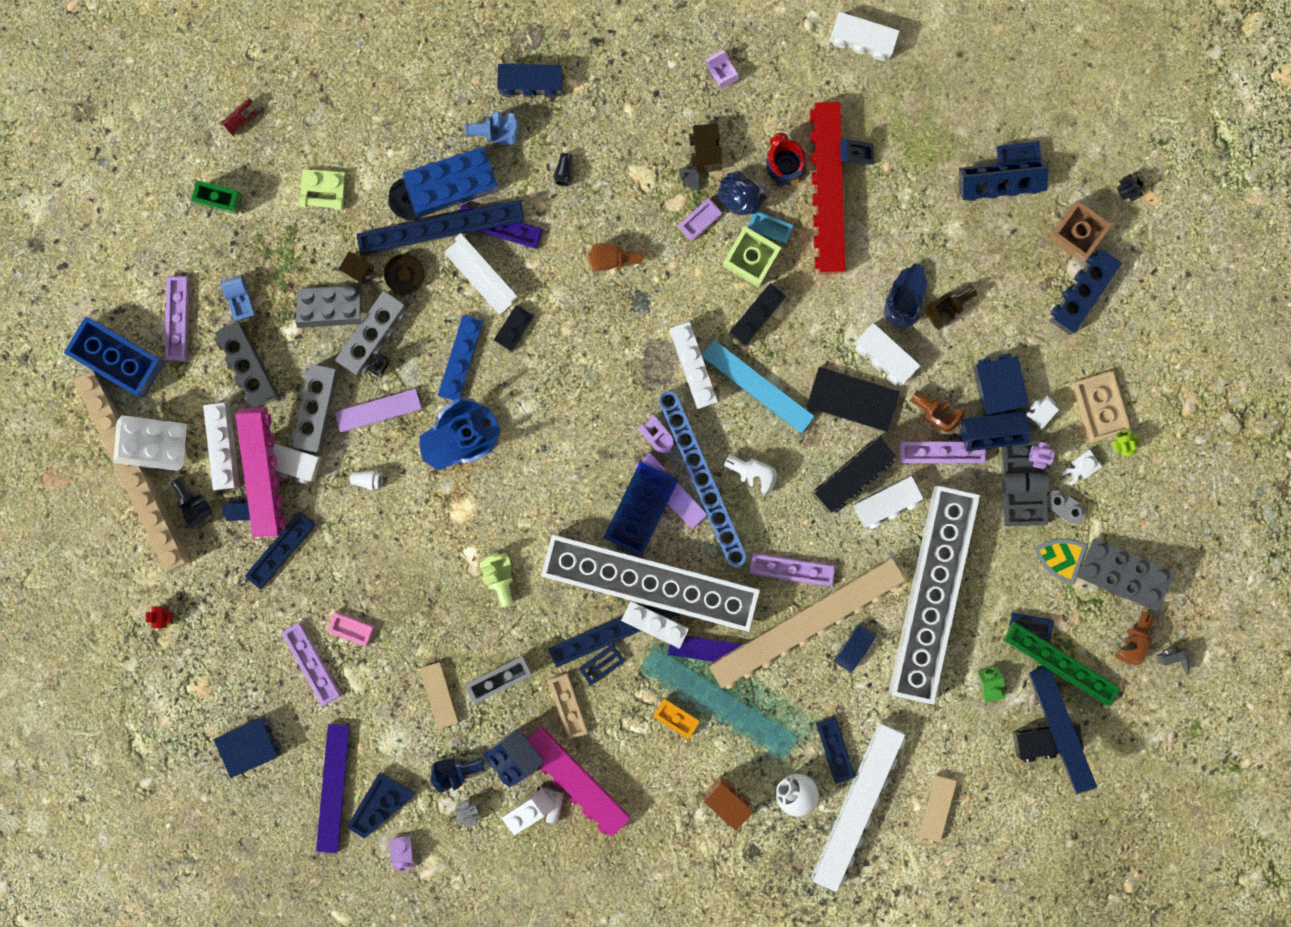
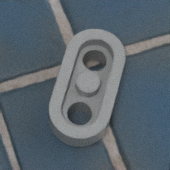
[1047,490,1085,523]

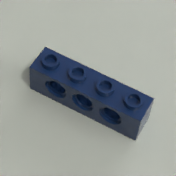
[959,158,1048,201]
[1049,249,1122,335]

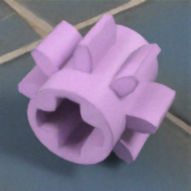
[1029,442,1055,469]

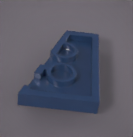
[346,771,416,839]

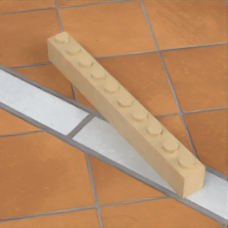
[74,371,191,572]
[708,558,905,689]

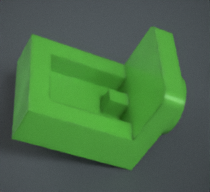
[978,666,1006,703]

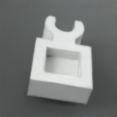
[1061,450,1102,485]

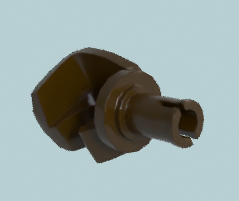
[926,285,978,331]

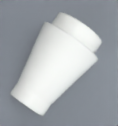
[350,470,383,491]

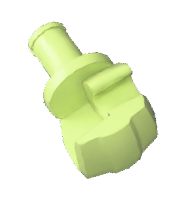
[480,553,514,607]

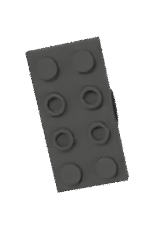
[1001,440,1050,526]
[1077,538,1175,612]

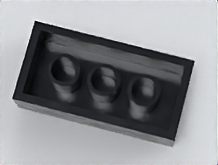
[811,437,897,513]

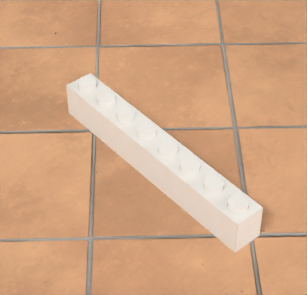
[811,722,906,892]

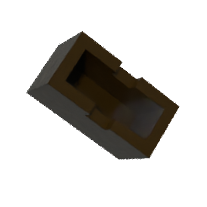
[689,123,723,173]

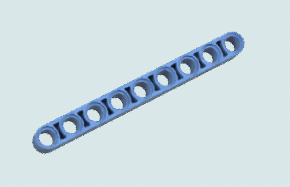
[659,391,746,567]

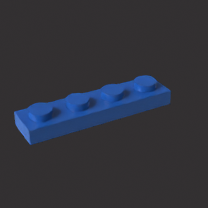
[438,315,483,401]

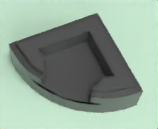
[679,168,700,191]

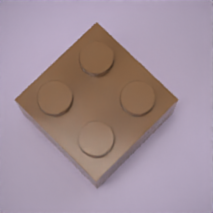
[1047,200,1112,263]

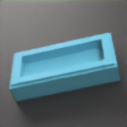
[748,211,794,246]

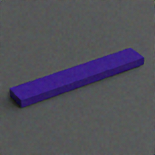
[316,723,350,853]

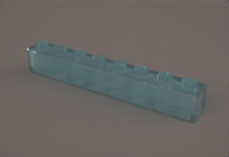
[640,645,798,760]

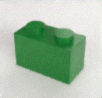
[191,180,244,215]

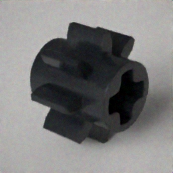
[1117,174,1145,202]

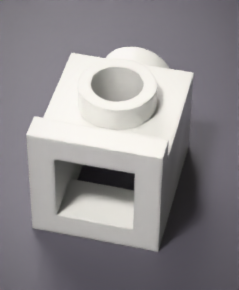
[1025,396,1059,430]

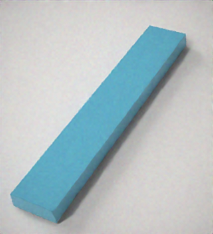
[702,340,815,433]

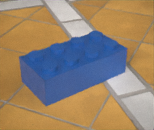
[403,147,498,218]
[64,316,166,398]

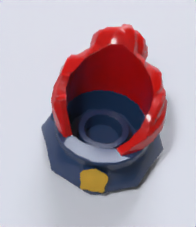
[766,133,806,185]

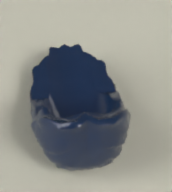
[884,263,928,328]

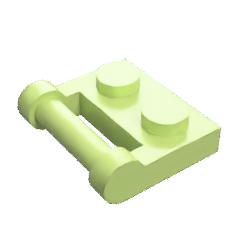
[299,169,346,211]

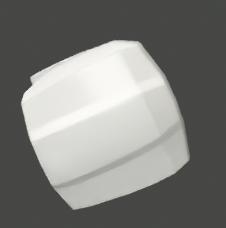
[724,454,777,496]

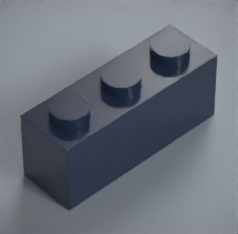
[497,64,563,98]
[960,411,1032,452]

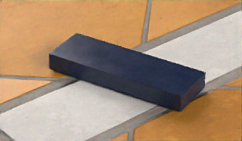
[815,716,856,784]

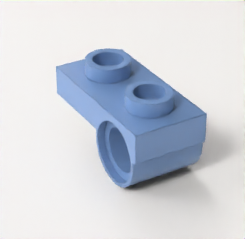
[221,275,256,322]

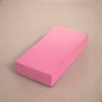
[327,611,375,647]

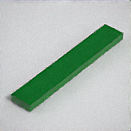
[1003,622,1120,706]

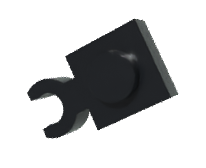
[370,354,391,378]

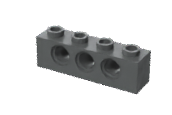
[215,321,280,408]

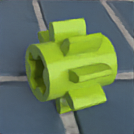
[1112,430,1141,456]

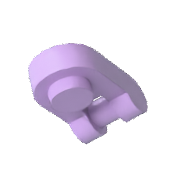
[637,415,673,453]

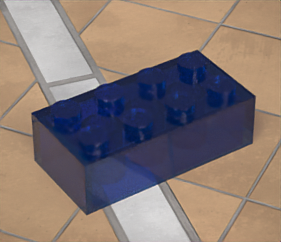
[603,459,679,557]

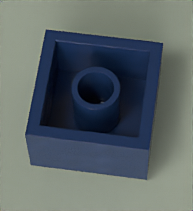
[483,728,544,788]

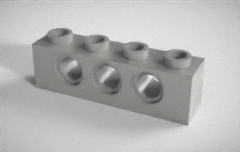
[335,291,407,376]
[291,364,339,453]

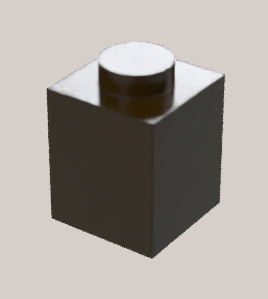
[338,251,374,284]

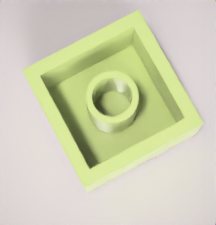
[722,226,781,287]

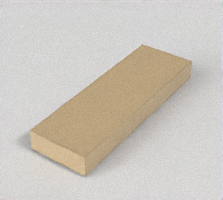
[419,662,459,729]
[548,673,589,740]
[919,774,957,843]

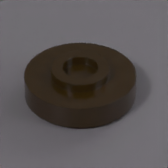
[384,254,425,295]

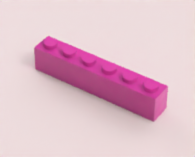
[235,407,285,537]
[526,725,630,837]

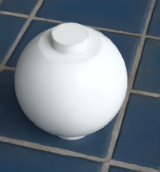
[776,774,819,817]

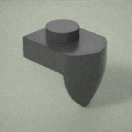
[1157,648,1191,675]

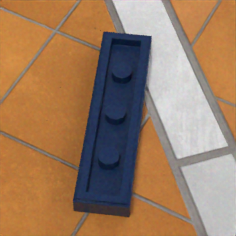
[245,511,316,590]

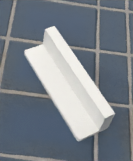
[444,233,519,315]

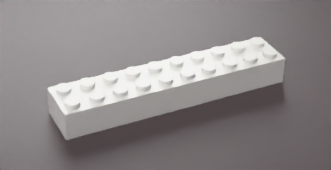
[888,486,980,705]
[541,535,760,632]

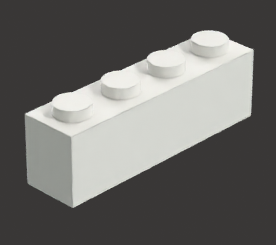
[669,322,718,410]
[203,403,240,490]

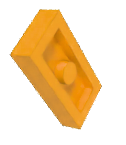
[653,698,700,739]

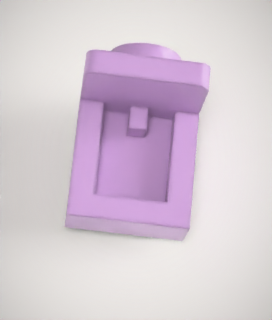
[706,50,739,89]
[389,836,416,872]

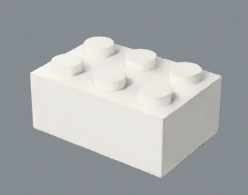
[113,415,187,471]

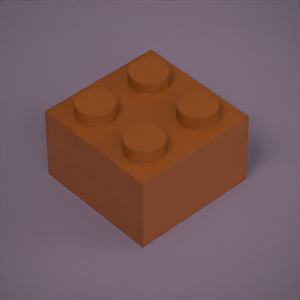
[703,776,753,831]

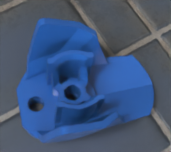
[419,397,500,470]

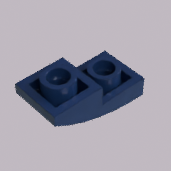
[834,624,876,673]

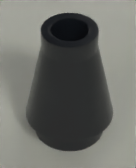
[553,153,574,186]

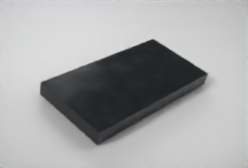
[806,367,900,432]

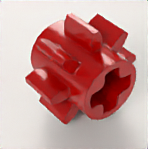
[146,606,173,628]

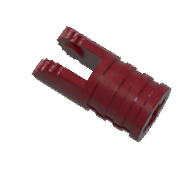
[221,97,262,137]

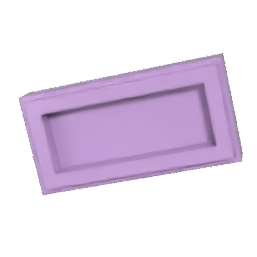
[678,198,723,242]

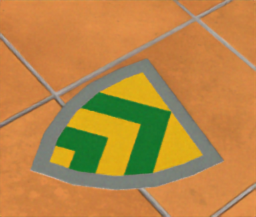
[1034,539,1087,585]

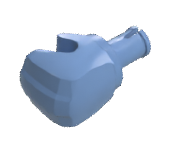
[465,111,520,145]

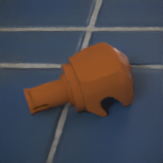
[588,243,643,273]
[910,390,965,432]
[1114,611,1155,666]

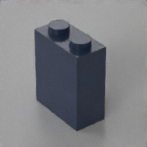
[972,353,1029,416]
[213,716,282,778]

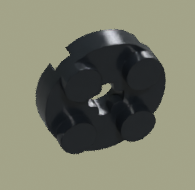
[388,178,422,221]

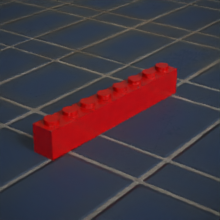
[809,102,846,275]

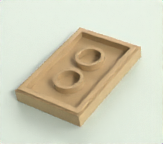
[1072,370,1132,443]

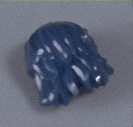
[718,171,760,215]

